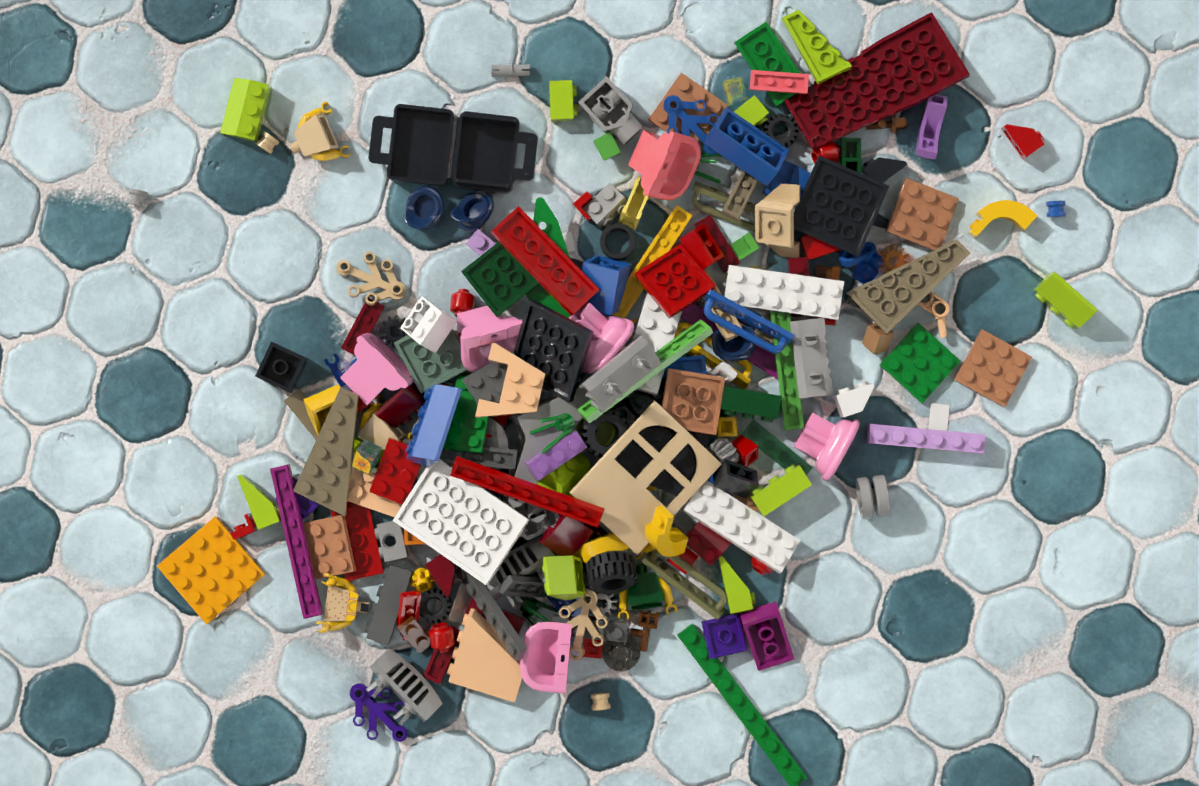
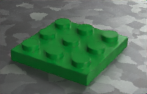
[879,323,961,404]

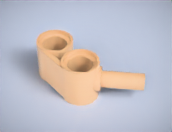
[918,291,949,338]

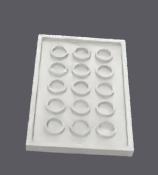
[393,458,530,585]

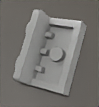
[583,183,627,230]

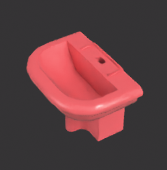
[628,130,701,200]

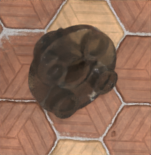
[602,634,640,672]

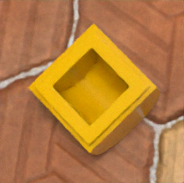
[717,417,738,437]

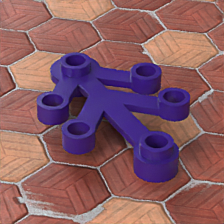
[350,683,408,742]

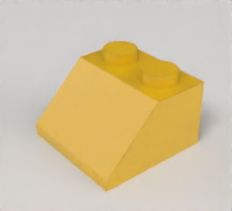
[303,384,340,435]

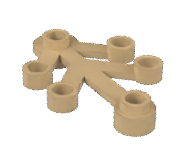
[336,252,406,306]
[559,589,609,661]

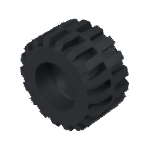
[580,410,630,458]
[586,551,637,594]

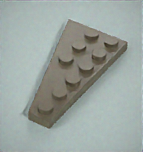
[846,239,970,334]
[293,387,359,516]

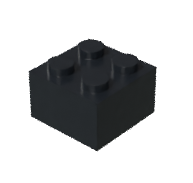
[255,342,309,393]

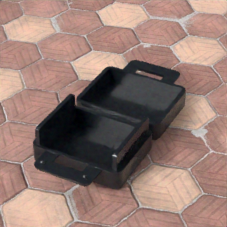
[368,104,538,194]

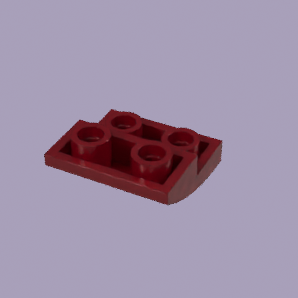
[539,515,593,556]

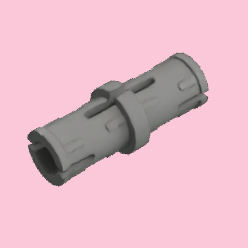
[491,63,530,78]

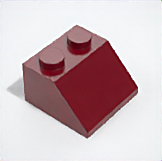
[374,382,426,427]
[686,521,731,566]
[425,554,457,597]

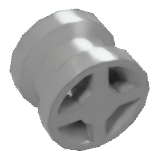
[126,188,148,208]

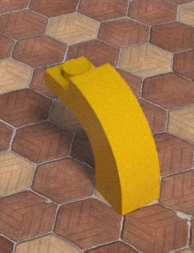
[968,200,1038,238]
[645,505,688,557]
[573,532,629,564]

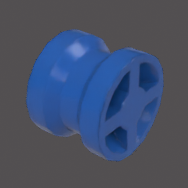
[1046,201,1066,218]

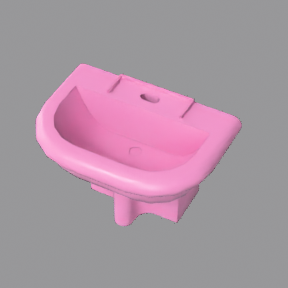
[569,302,634,374]
[457,306,522,373]
[340,333,414,405]
[793,413,860,481]
[520,622,572,694]

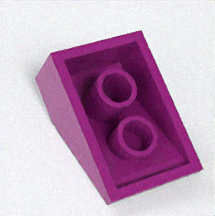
[740,601,795,671]

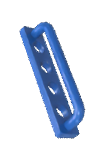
[704,290,795,353]

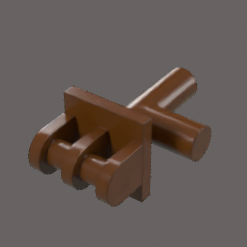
[866,114,908,135]
[630,610,659,652]

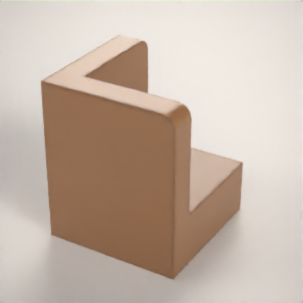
[862,323,894,354]

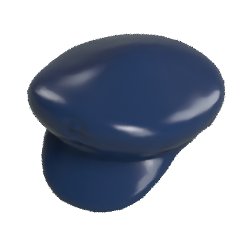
[404,186,444,230]
[451,191,494,232]
[712,326,755,361]

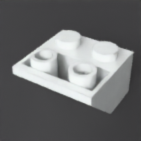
[401,296,457,353]
[833,381,875,417]

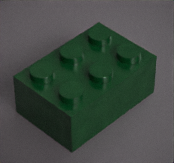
[720,386,782,422]

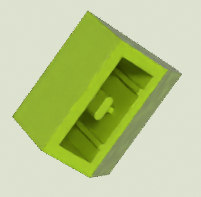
[542,556,586,601]

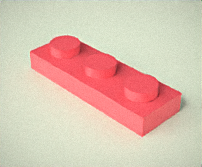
[750,70,809,94]

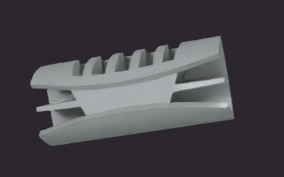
[790,318,833,398]
[579,336,661,412]
[483,536,557,608]
[366,649,443,726]

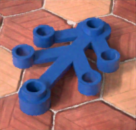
[663,95,719,155]

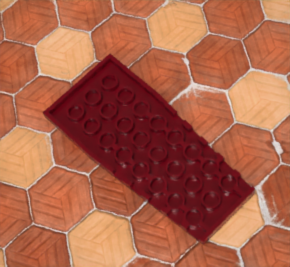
[785,12,970,150]

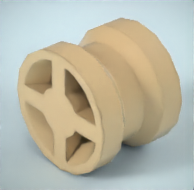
[255,131,279,154]
[590,692,611,710]

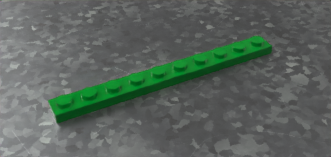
[677,623,807,786]

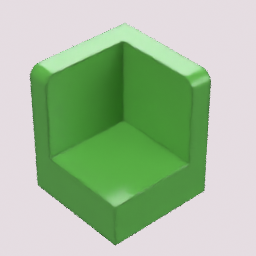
[593,132,621,161]
[730,232,759,261]

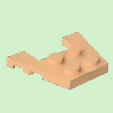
[475,343,545,418]

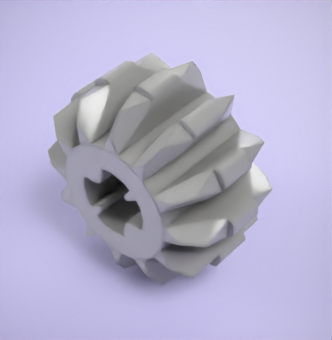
[707,437,739,463]
[586,593,618,619]

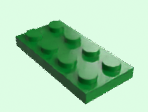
[734,22,801,107]
[443,375,490,455]

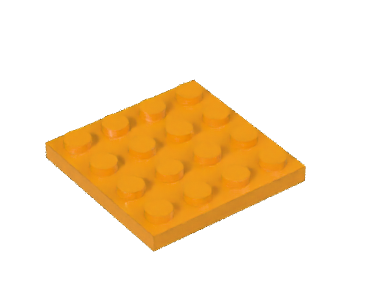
[157,516,265,624]

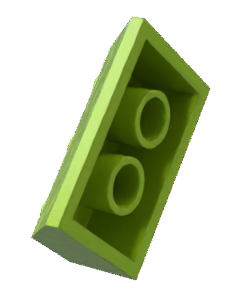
[220,78,271,142]
[1033,271,1098,329]
[536,452,591,498]

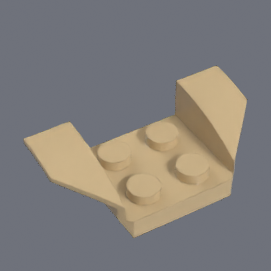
[755,184,800,258]

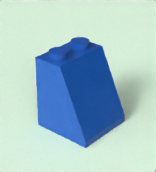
[582,255,632,316]

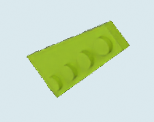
[781,10,852,85]

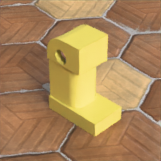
[618,176,650,230]

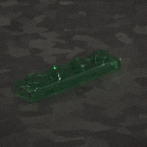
[741,419,813,476]

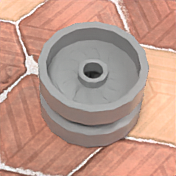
[856,475,890,520]

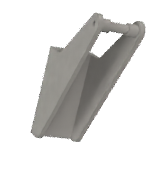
[502,383,591,507]

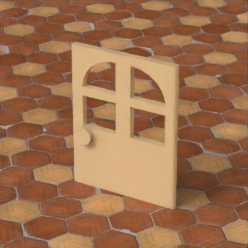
[570,401,721,555]

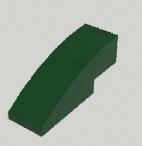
[840,138,861,173]

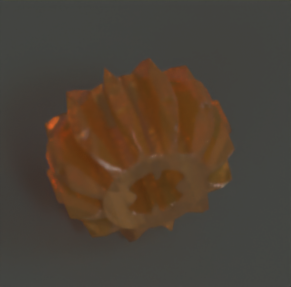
[877,245,910,274]

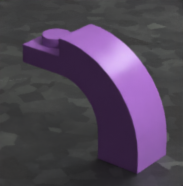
[915,94,948,159]

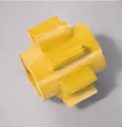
[410,568,435,592]

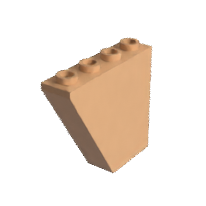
[447,608,522,703]

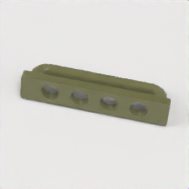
[692,181,757,232]
[642,549,727,620]

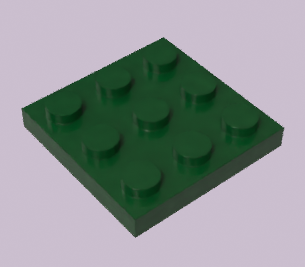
[461,242,540,317]

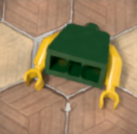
[618,564,677,620]

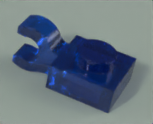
[852,253,883,284]
[324,354,347,387]

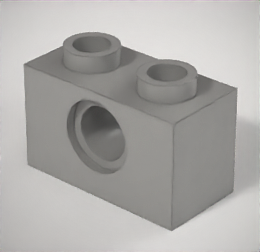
[374,521,409,562]

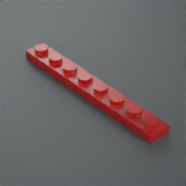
[450,456,605,528]

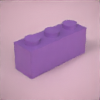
[524,430,587,480]

